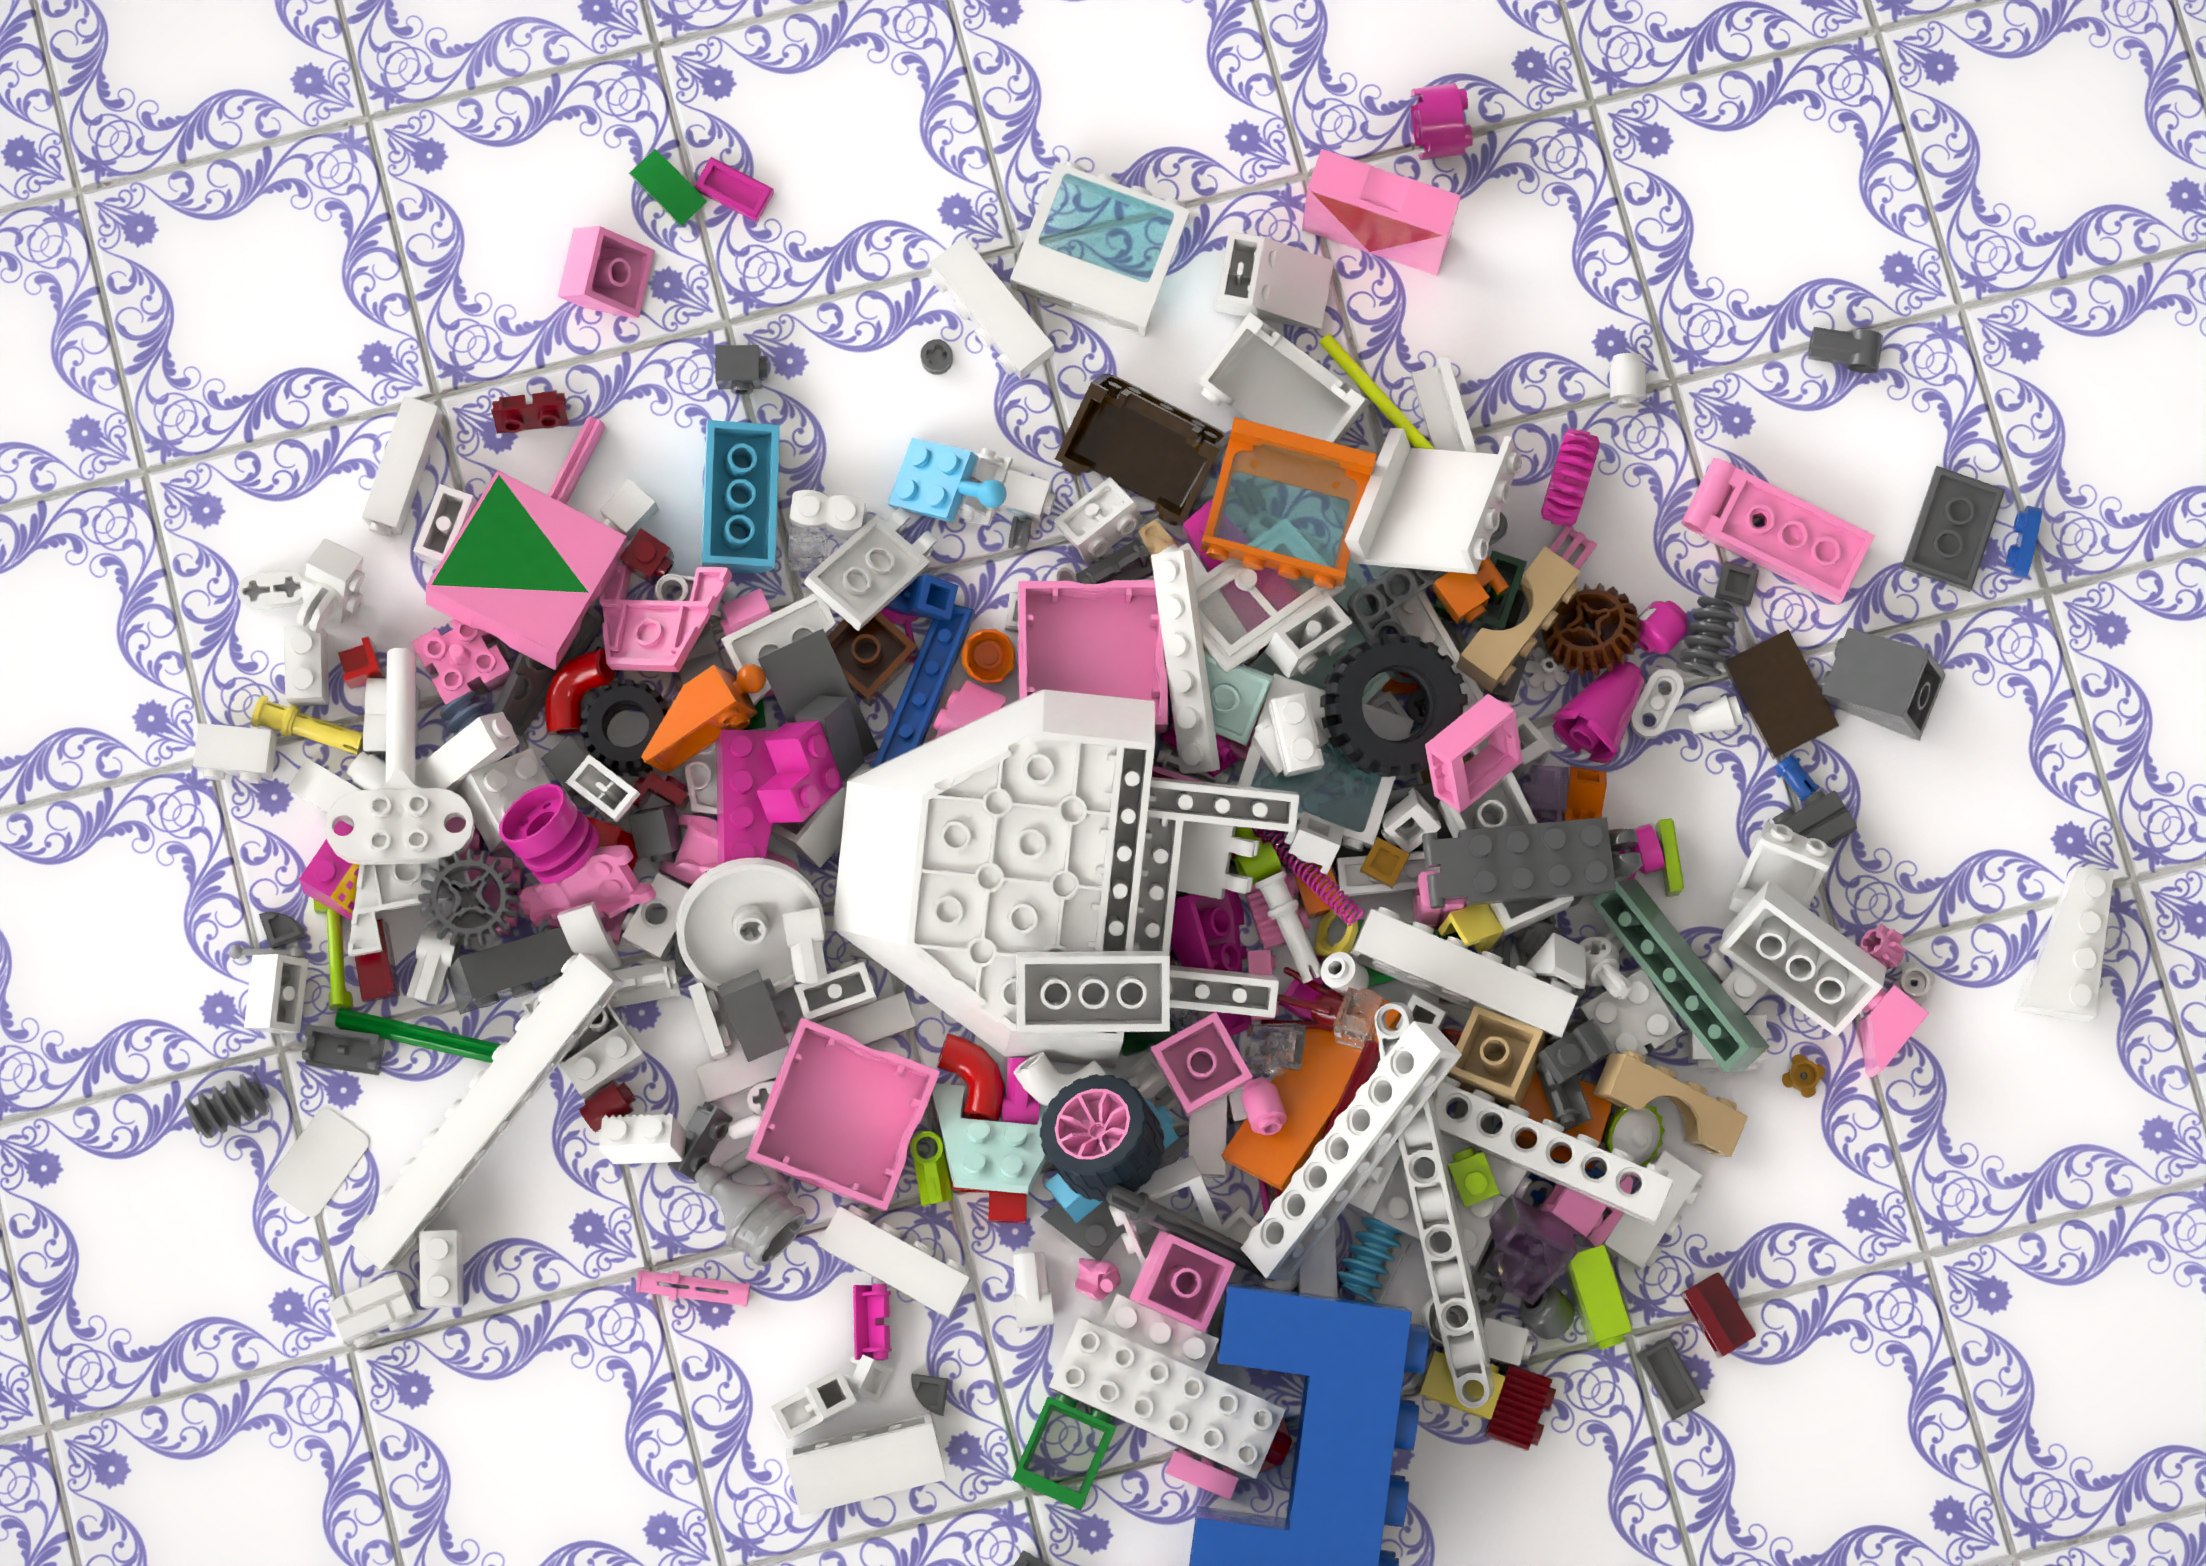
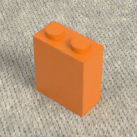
[1516,1070,1613,1170]

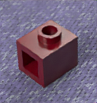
[620,528,675,586]

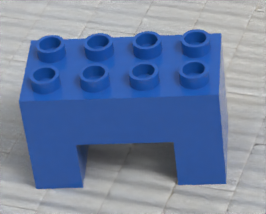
[1189,1282,1429,1566]

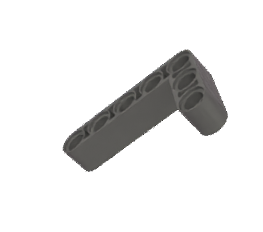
[1347,512,1508,683]

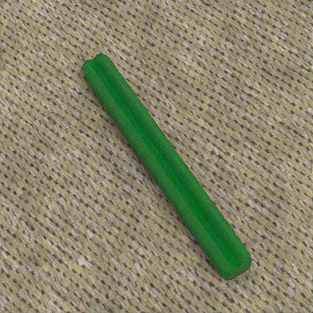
[335,1008,501,1063]

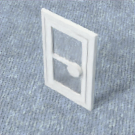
[1195,518,1346,673]

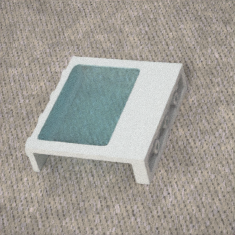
[1010,161,1190,337]
[1237,673,1414,852]

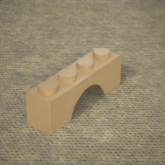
[1456,546,1581,693]
[1593,1050,1748,1157]

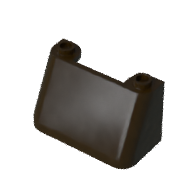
[1055,373,1229,526]

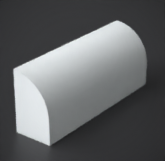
[786,1413,946,1516]

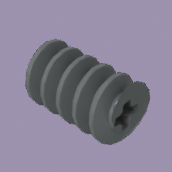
[1676,596,1740,677]
[184,1072,269,1139]

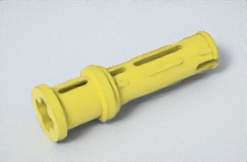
[251,695,363,755]

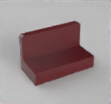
[350,919,400,1003]
[1680,1272,1756,1359]

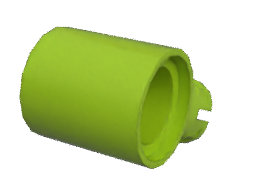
[1234,826,1282,885]

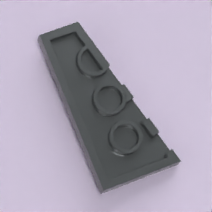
[491,606,604,736]
[1040,1135,1189,1261]

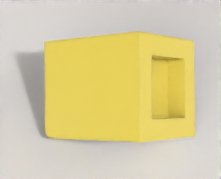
[1438,904,1504,953]

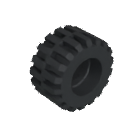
[580,679,670,777]

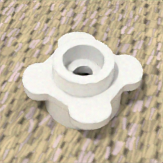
[1892,962,1936,1005]

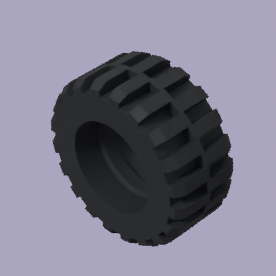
[1320,634,1468,777]

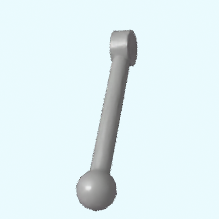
[228,945,305,959]

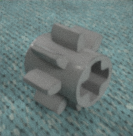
[1512,915,1561,955]

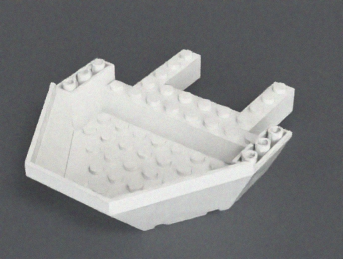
[832,689,1299,1068]

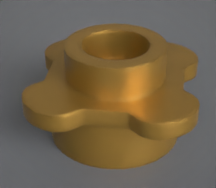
[1782,1054,1826,1098]

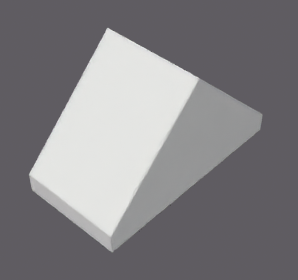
[565,754,640,822]
[1525,933,1586,989]

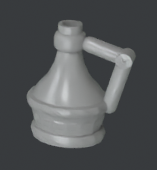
[695,1146,807,1266]

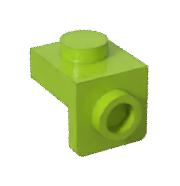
[1447,1147,1500,1207]

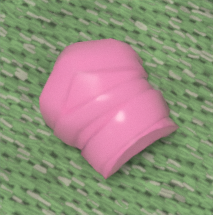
[1075,1258,1121,1301]

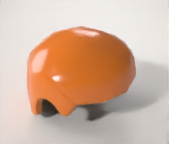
[961,629,1016,684]

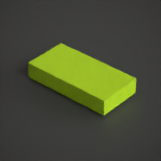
[1655,818,1684,897]

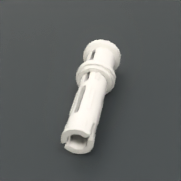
[1254,871,1321,984]

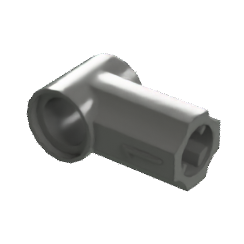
[1808,327,1883,373]

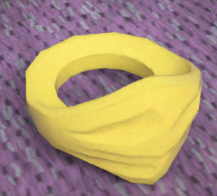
[1314,908,1358,959]

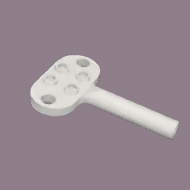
[324,648,475,865]

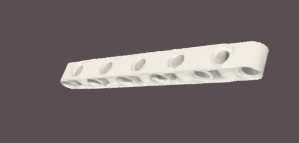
[1375,1002,1494,1408]

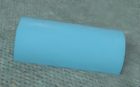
[701,420,780,574]

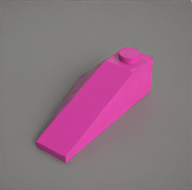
[1170,889,1252,1037]

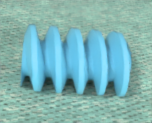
[1337,1217,1405,1302]

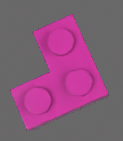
[757,721,844,823]

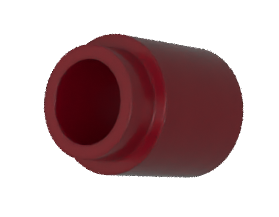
[579,1080,636,1133]

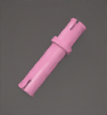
[636,1269,750,1307]

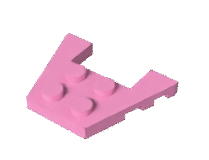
[599,565,732,672]

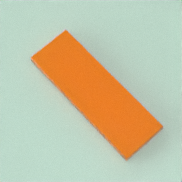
[1221,991,1402,1192]

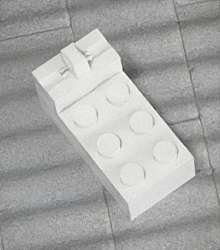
[1345,1142,1509,1271]

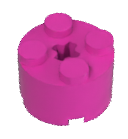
[1411,83,1473,161]

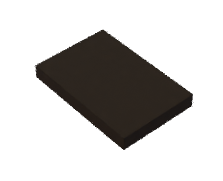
[1722,630,1839,760]

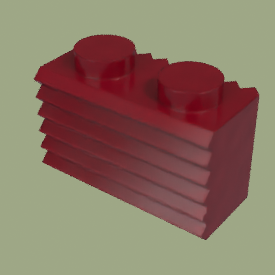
[1484,1364,1556,1451]

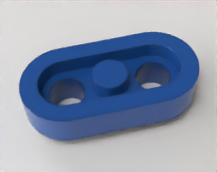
[2005,505,2042,578]

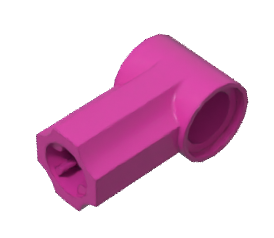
[1002,1057,1040,1125]

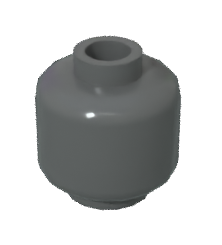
[1519,1284,1575,1340]

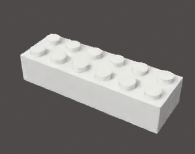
[1350,907,1579,1045]

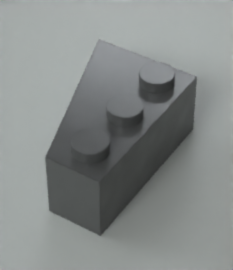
[447,927,573,1015]

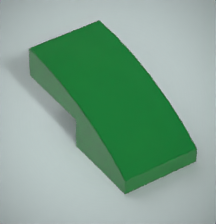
[628,149,707,226]

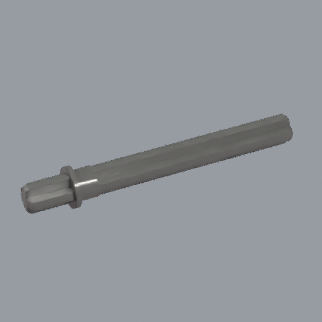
[1106,1184,1274,1281]

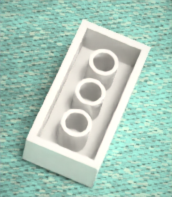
[1438,771,1574,938]
[1719,880,1887,1037]
[1016,951,1170,1033]

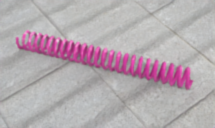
[1252,828,1363,926]

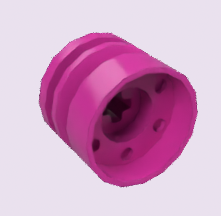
[499,784,599,884]

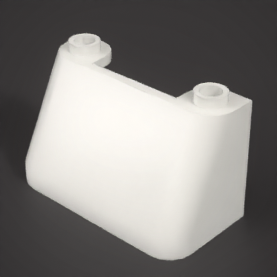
[1198,312,1370,444]

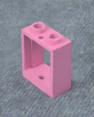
[1425,694,1523,813]

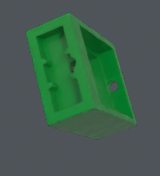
[1012,1393,1117,1511]

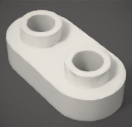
[1630,669,1684,739]

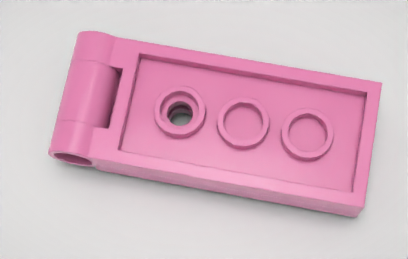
[1681,458,1875,605]

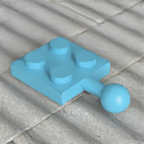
[887,438,1007,523]

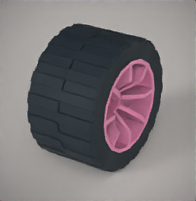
[1039,1074,1165,1201]

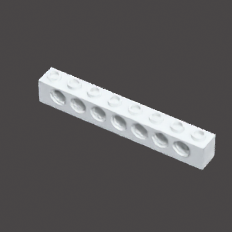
[1240,1021,1462,1281]
[1433,1076,1673,1226]

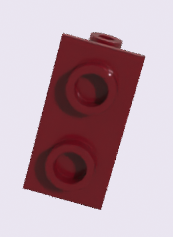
[491,390,569,434]

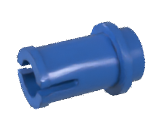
[1774,754,1820,802]

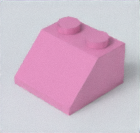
[558,226,655,318]
[1860,985,1929,1078]

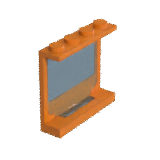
[1200,417,1377,589]

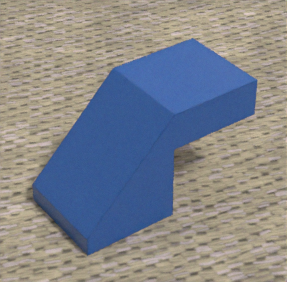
[884,574,959,621]

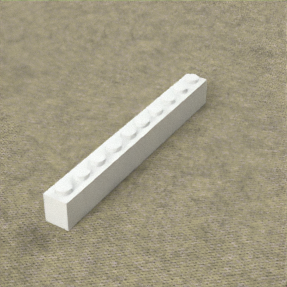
[349,953,624,1271]

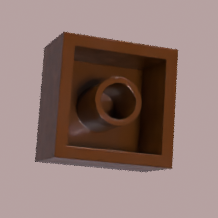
[827,612,919,707]

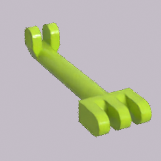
[313,899,353,1010]

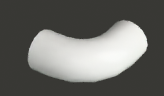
[1014,1052,1106,1106]

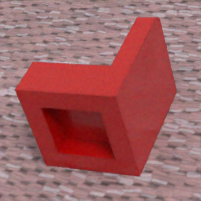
[338,636,386,689]

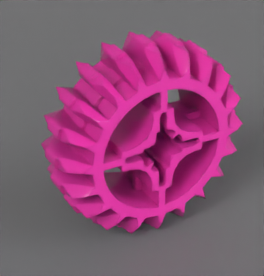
[1541,429,1600,527]

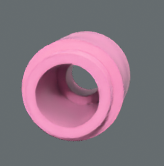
[1241,1078,1287,1135]

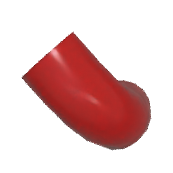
[545,649,614,735]
[937,1033,1004,1121]

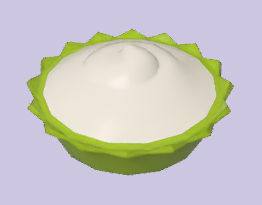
[1604,1103,1665,1167]

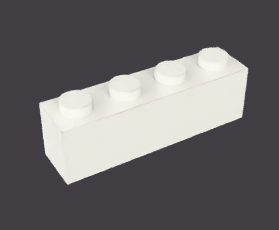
[930,236,1054,380]
[818,1204,971,1319]

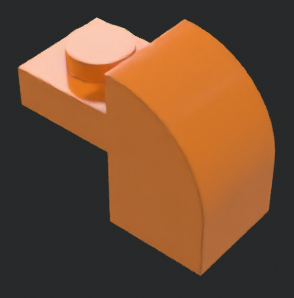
[1562,766,1607,821]

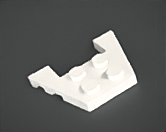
[347,860,488,958]

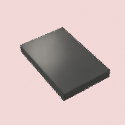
[1901,466,2005,592]

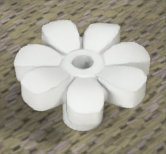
[1524,647,1569,693]

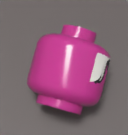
[1637,600,1688,654]

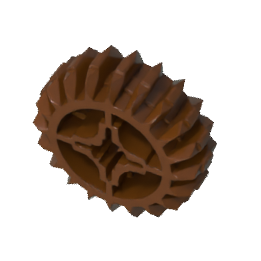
[1542,583,1641,677]

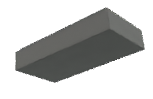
[1636,1337,1705,1421]

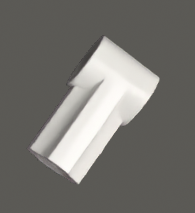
[782,907,827,984]
[406,928,461,1006]
[1013,1252,1054,1328]

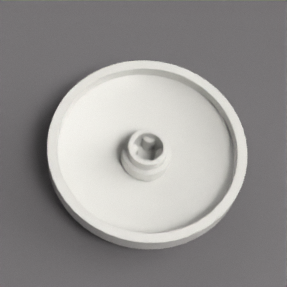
[676,858,826,993]

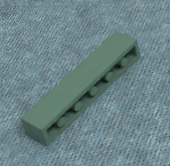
[1591,879,1770,1072]

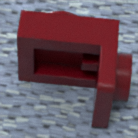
[632,771,690,811]

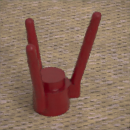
[1261,967,1348,1032]

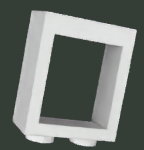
[1109,1155,1224,1265]

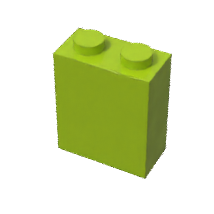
[1562,1245,1632,1350]

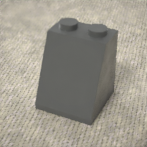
[1821,628,1946,741]

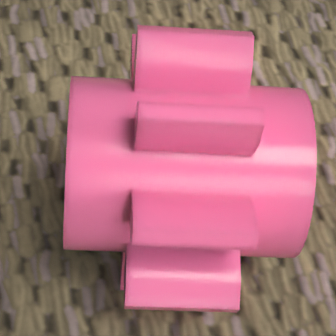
[1859,924,1906,970]

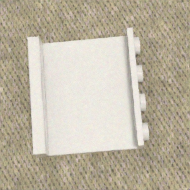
[1345,428,1522,574]

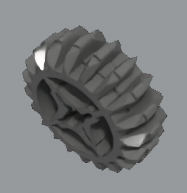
[418,848,520,949]

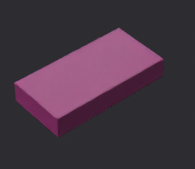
[694,157,774,223]

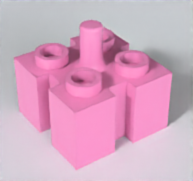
[411,619,511,705]

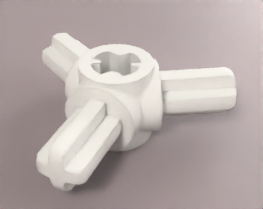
[1579,928,1632,1000]

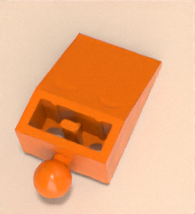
[641,664,766,774]

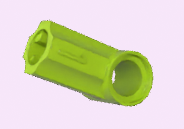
[910,1131,954,1206]

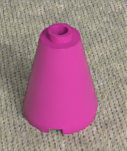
[1552,661,1644,764]

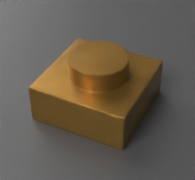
[1360,837,1410,889]

